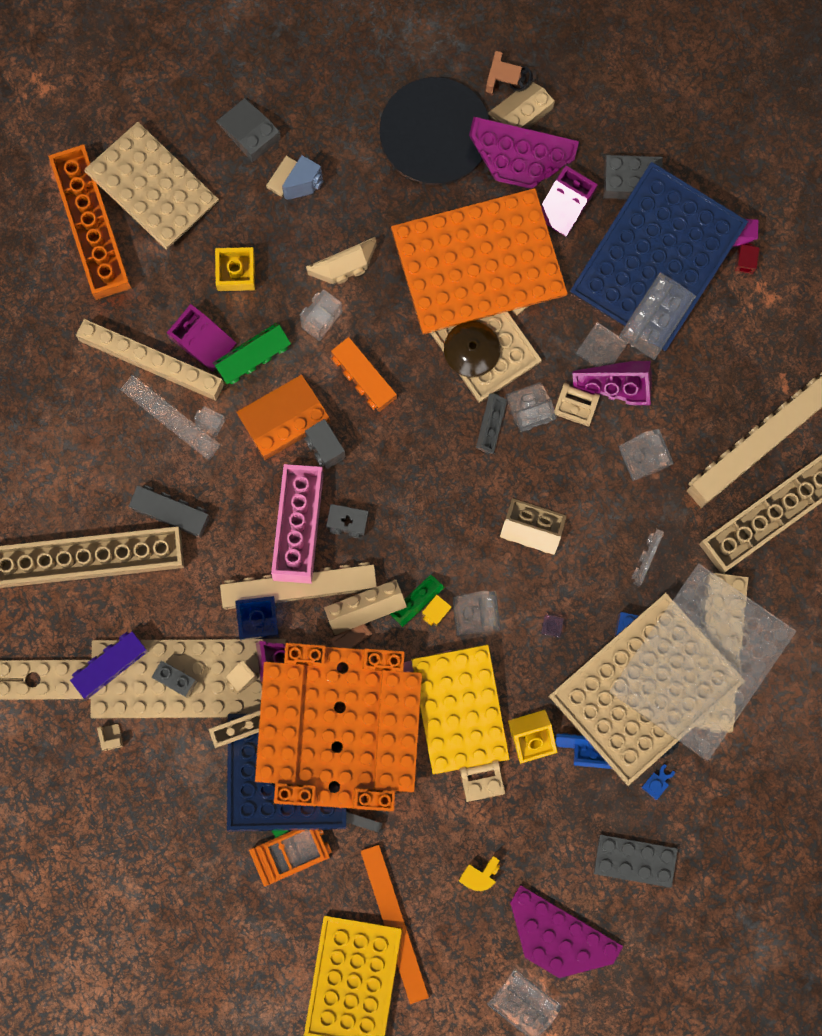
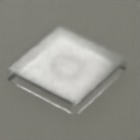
[576,322,628,367]

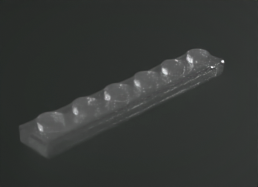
[120,375,221,461]

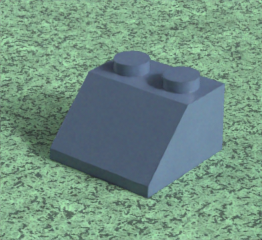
[282,155,323,200]

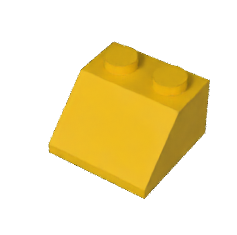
[508,710,557,764]

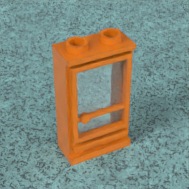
[249,830,332,887]

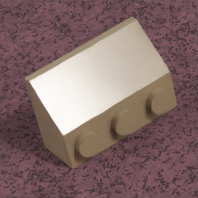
[488,82,555,129]
[500,498,567,555]

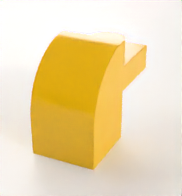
[458,856,500,891]

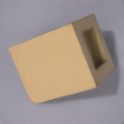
[97,724,124,751]

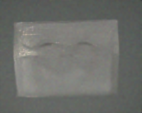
[487,969,562,1036]

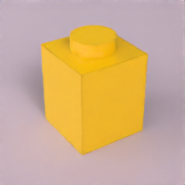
[422,595,452,627]

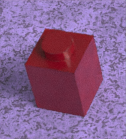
[735,243,760,274]

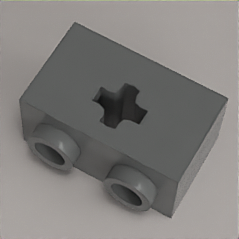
[326,504,369,538]
[151,660,198,698]

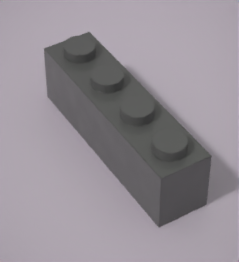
[128,485,210,538]

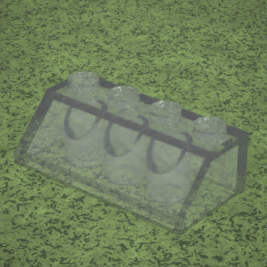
[618,273,696,360]

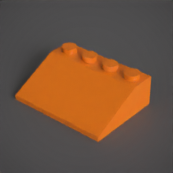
[236,374,330,460]

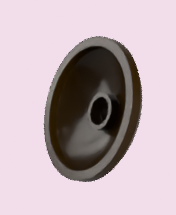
[444,321,501,378]

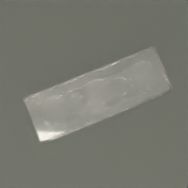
[631,529,664,587]

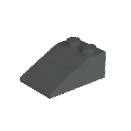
[216,98,281,163]

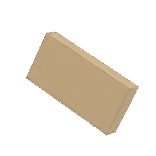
[266,156,297,197]

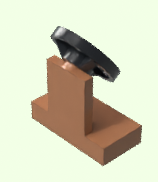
[485,51,533,93]

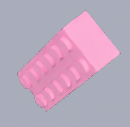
[271,464,323,584]

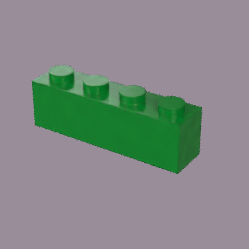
[213,323,291,384]

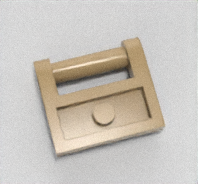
[553,382,600,427]
[460,760,505,802]

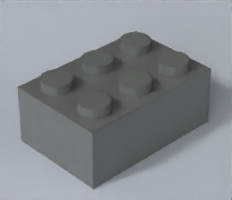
[603,155,663,199]

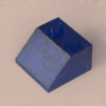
[235,596,279,641]

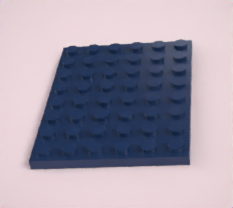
[570,162,748,351]

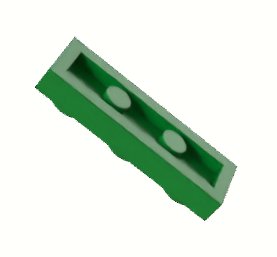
[390,575,444,627]

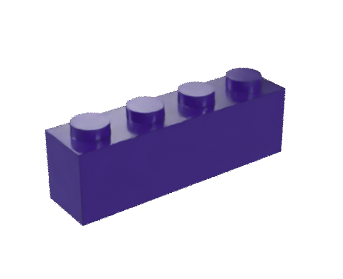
[70,632,149,700]

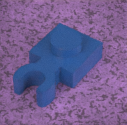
[641,764,675,800]

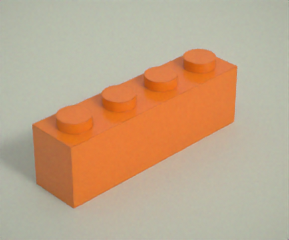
[331,337,397,412]

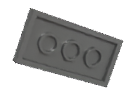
[593,835,678,888]

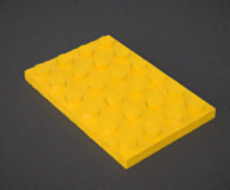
[411,644,509,774]
[304,916,402,1036]

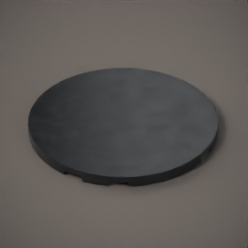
[379,77,489,186]

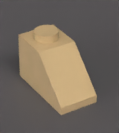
[226,660,258,693]

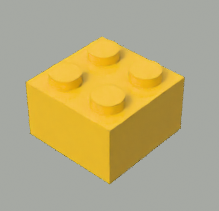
[215,247,255,291]

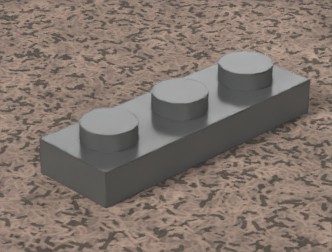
[476,394,507,454]

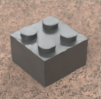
[304,419,346,470]

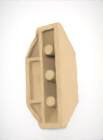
[306,237,377,284]

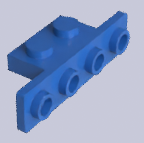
[555,733,612,769]

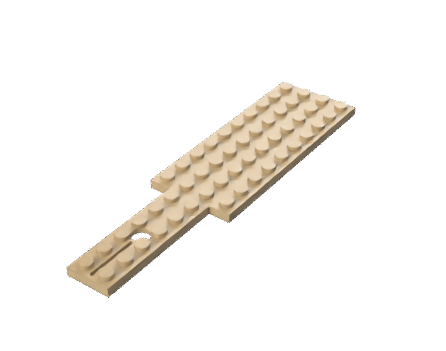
[0,639,286,719]

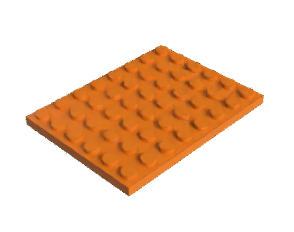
[391,188,567,335]

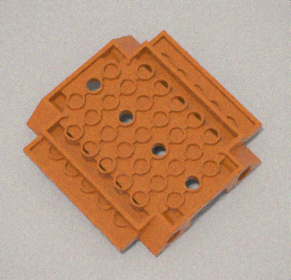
[255,643,422,811]

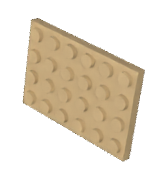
[85,122,219,250]
[415,312,542,403]

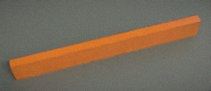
[360,845,429,1004]

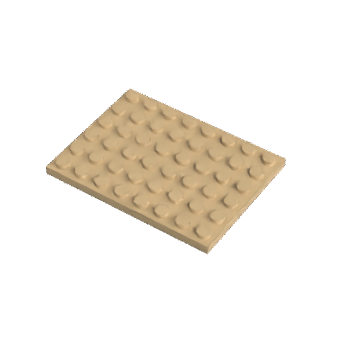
[549,593,745,786]

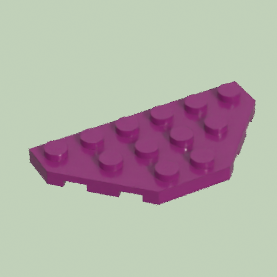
[469,117,579,189]
[510,885,623,978]

